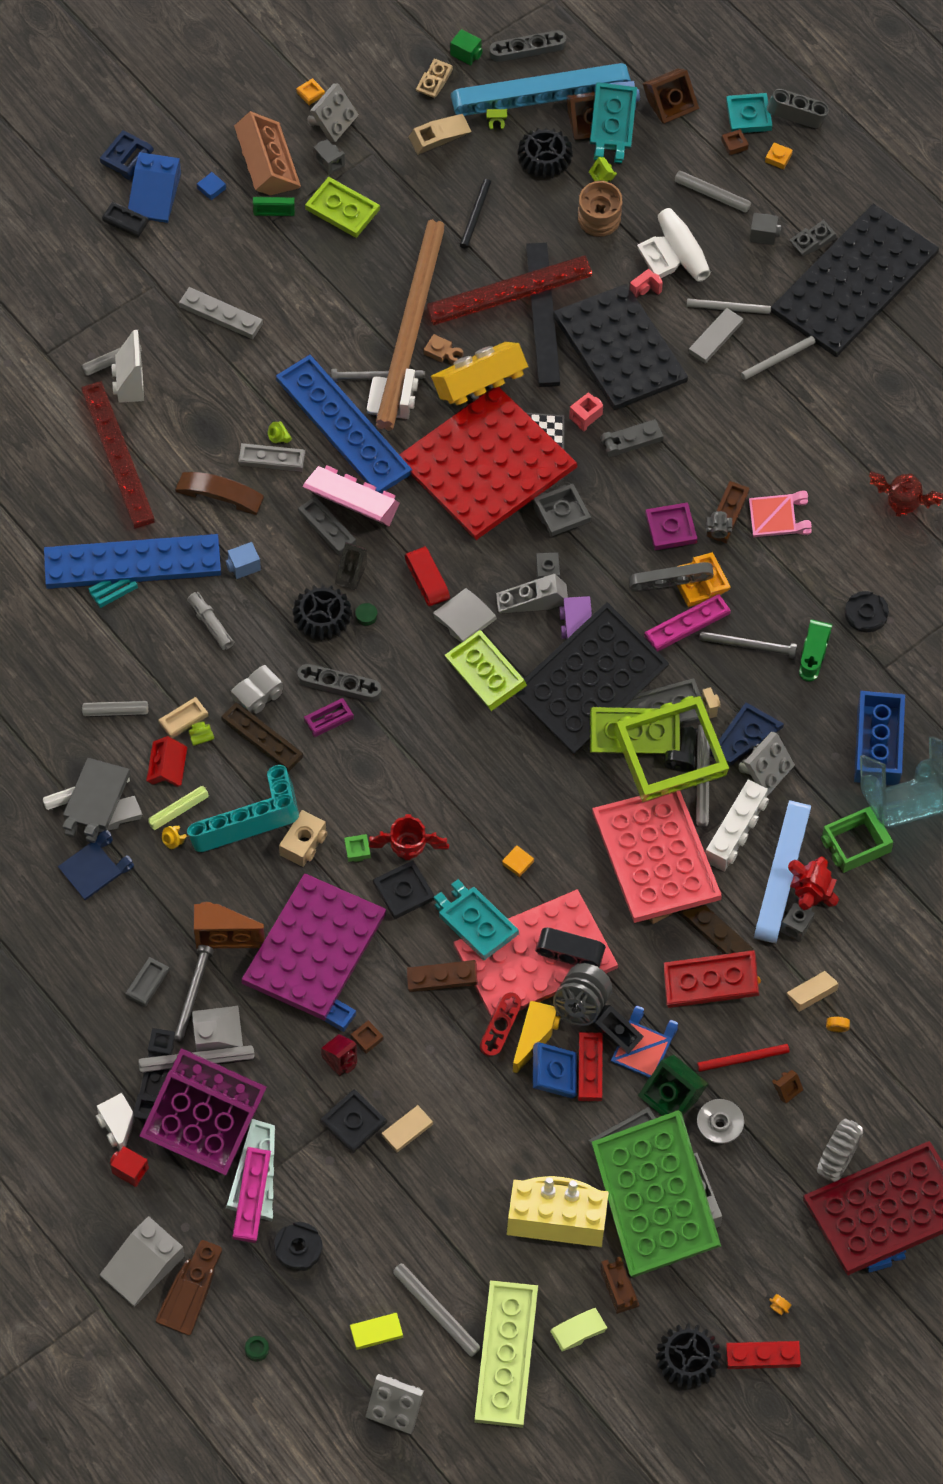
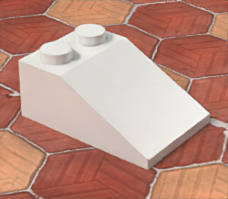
[112,330,144,403]

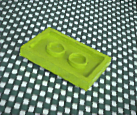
[305,177,380,238]

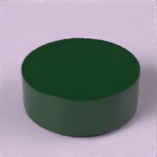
[355,603,377,626]
[245,1336,269,1362]

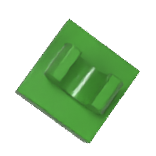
[344,834,371,862]

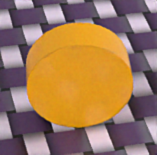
[826,1017,850,1032]

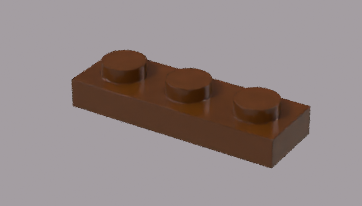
[707,481,750,544]
[407,960,478,992]

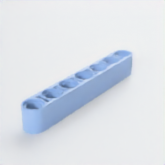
[754,800,811,944]

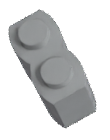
[231,665,283,714]

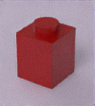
[110,1146,149,1187]

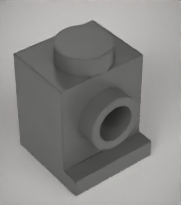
[314,139,345,176]
[780,902,815,942]

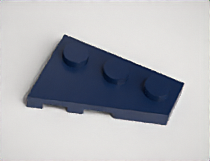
[710,702,784,766]

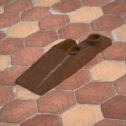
[156,1240,222,1336]

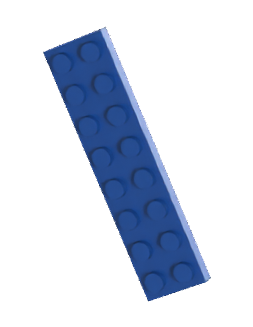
[276,355,412,494]
[44,534,221,589]

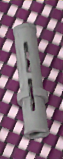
[187,592,234,650]

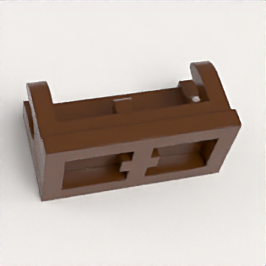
[600,1257,640,1314]

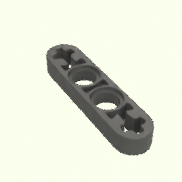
[490,30,566,62]
[629,562,714,591]
[297,664,381,702]

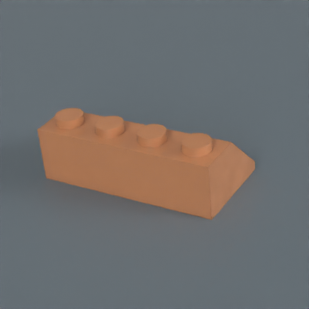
[234,111,301,195]

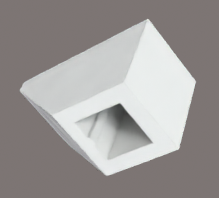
[96,1093,134,1151]

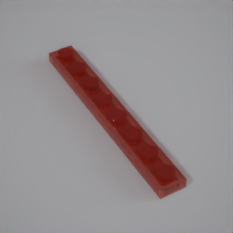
[426,255,592,325]
[81,381,155,529]

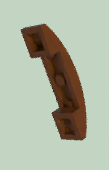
[175,472,264,515]

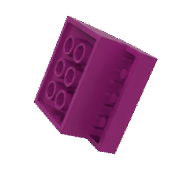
[140,1048,267,1175]

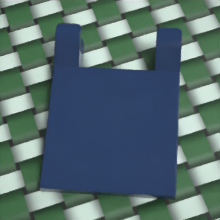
[58,830,134,900]

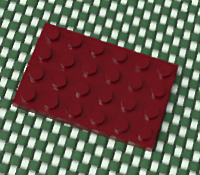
[803,1141,943,1276]

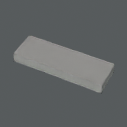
[688,308,743,364]
[239,443,305,472]

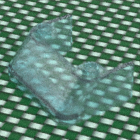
[860,736,943,827]

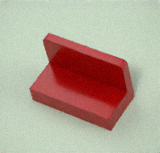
[146,736,187,787]

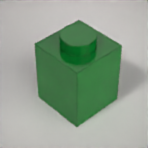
[450,29,483,66]

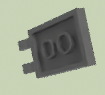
[63,758,131,843]

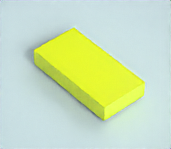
[350,1313,403,1350]

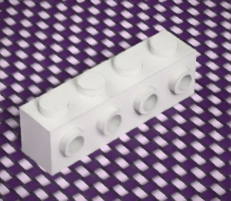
[706,779,769,872]

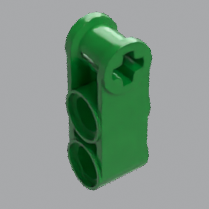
[799,619,833,682]

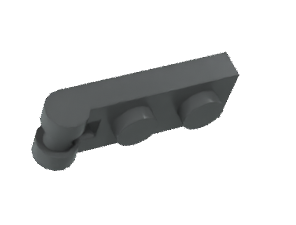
[600,419,663,457]

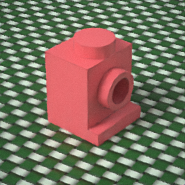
[569,392,603,431]

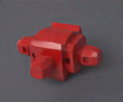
[788,857,839,910]

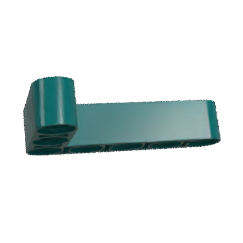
[187,765,299,852]

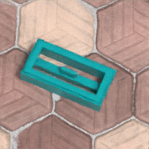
[89,580,138,608]

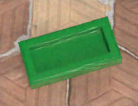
[253,197,295,216]

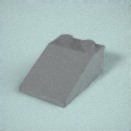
[100,1216,185,1307]

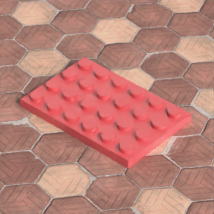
[592,791,722,923]
[454,889,618,1021]

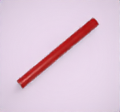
[697,1044,790,1072]

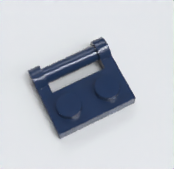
[100,130,154,180]

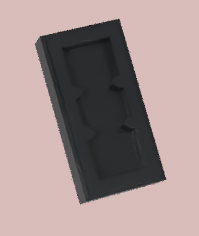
[102,202,149,238]

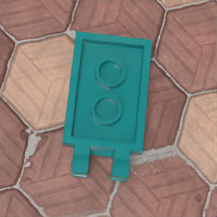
[590,82,637,164]
[434,879,519,961]

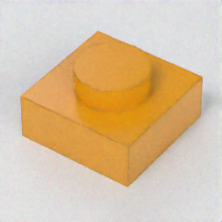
[765,143,793,169]

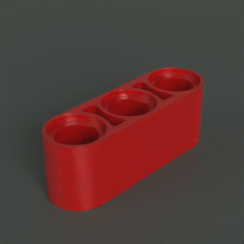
[404,546,450,607]

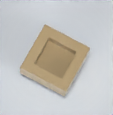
[702,687,720,719]

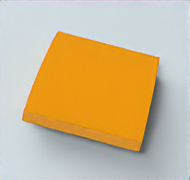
[677,552,731,607]

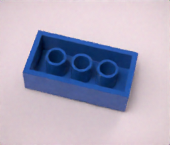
[854,691,905,786]

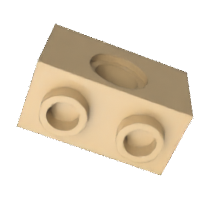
[279,810,327,867]

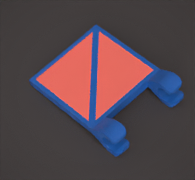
[611,1006,678,1078]

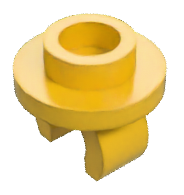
[162,826,187,849]

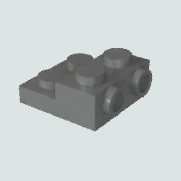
[533,484,591,537]

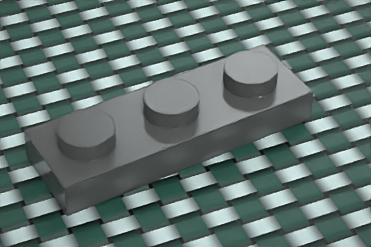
[298,496,356,556]

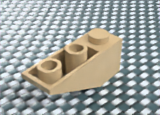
[409,114,472,155]

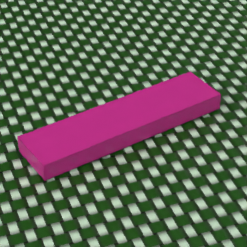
[644,594,731,652]
[232,1147,271,1243]

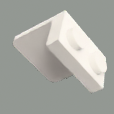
[367,369,418,419]

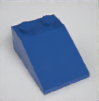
[128,152,181,223]

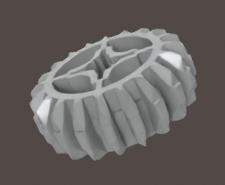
[817,1118,863,1182]

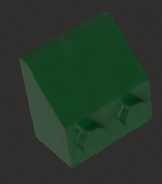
[638,1054,708,1116]

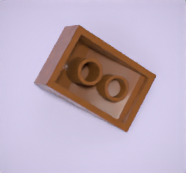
[194,902,265,949]

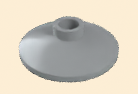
[697,1099,744,1144]

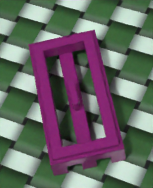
[304,698,354,738]

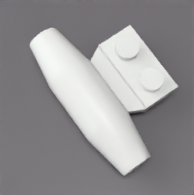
[637,208,711,281]

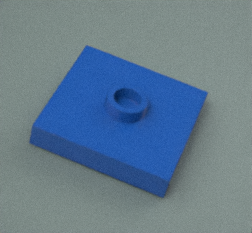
[533,1042,577,1098]

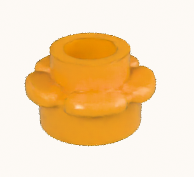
[769,1294,792,1315]

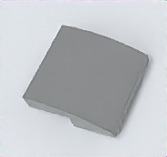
[433,588,497,642]

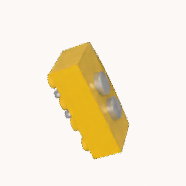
[431,342,528,405]

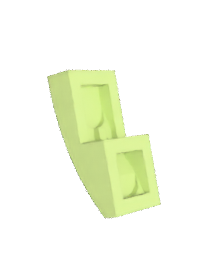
[550,1308,607,1351]

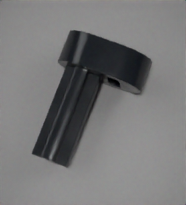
[663,726,697,772]

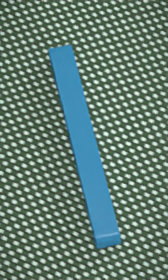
[451,63,631,116]

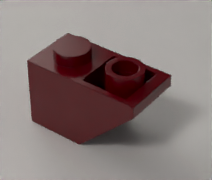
[321,1034,357,1077]

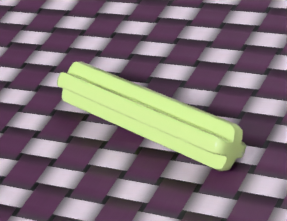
[148,786,209,830]

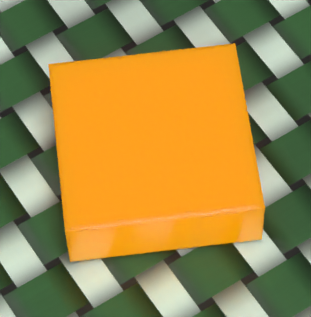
[296,78,325,105]
[502,845,534,877]

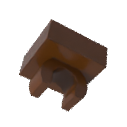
[772,1070,804,1103]

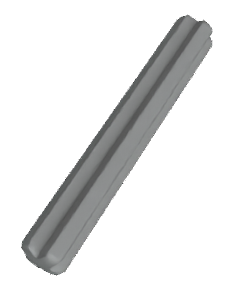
[675,171,751,212]

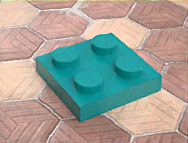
[726,93,772,133]

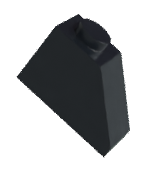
[591,1005,644,1054]

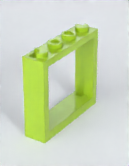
[614,696,729,803]

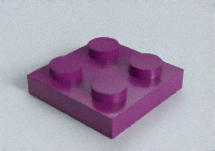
[645,502,697,550]

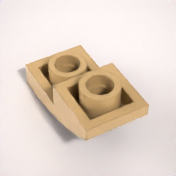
[416,59,453,98]

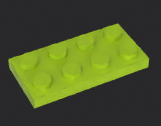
[445,630,527,711]
[590,707,680,754]

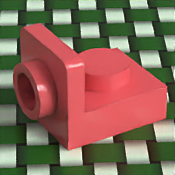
[630,269,663,298]

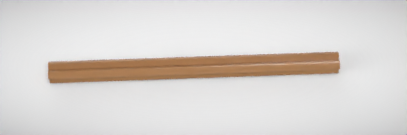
[376,219,445,431]

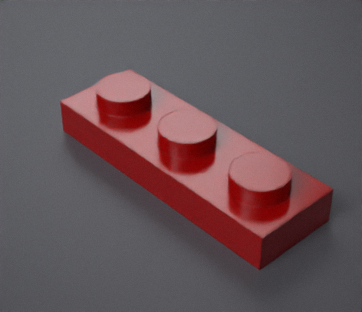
[578,1032,603,1101]
[726,1341,801,1369]

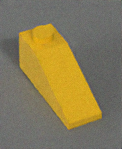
[513,1001,561,1073]

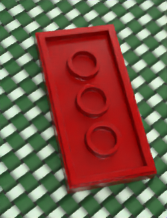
[663,950,759,1008]

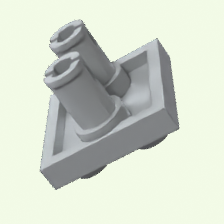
[307,84,358,142]
[739,732,795,796]
[366,1374,424,1434]

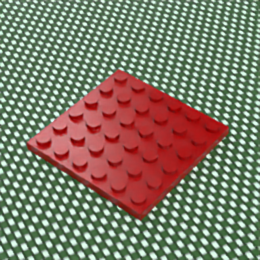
[399,387,577,540]

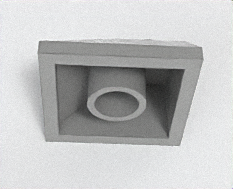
[192,1006,243,1052]

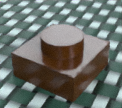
[721,129,749,155]
[351,1020,384,1054]

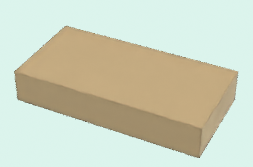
[159,697,208,739]
[382,1105,433,1153]

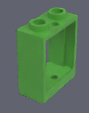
[821,806,894,873]

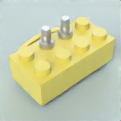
[507,1176,608,1247]

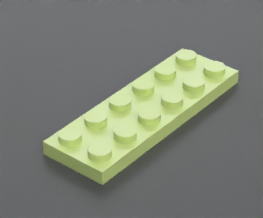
[475,1280,538,1428]

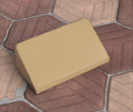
[786,971,839,1012]

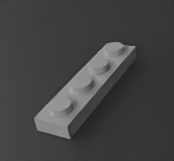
[179,287,263,339]

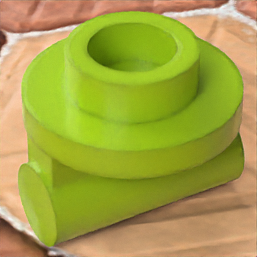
[268,422,292,443]
[189,721,214,746]

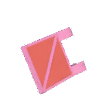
[749,491,811,537]

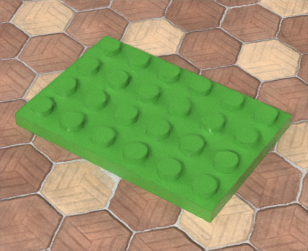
[592,1110,721,1277]

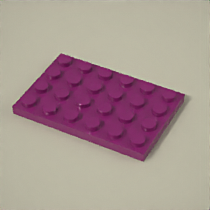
[242,873,386,1021]

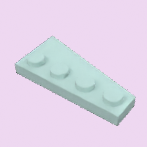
[226,1119,275,1222]

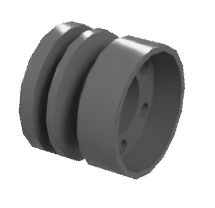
[553,963,612,1026]

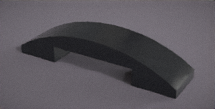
[133,1028,176,1120]

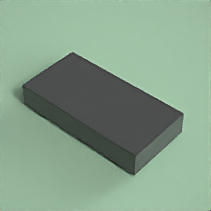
[125,957,170,1007]

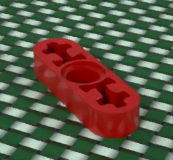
[480,992,521,1056]

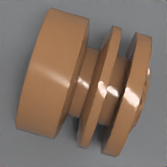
[578,181,622,236]

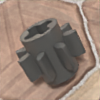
[706,511,733,538]

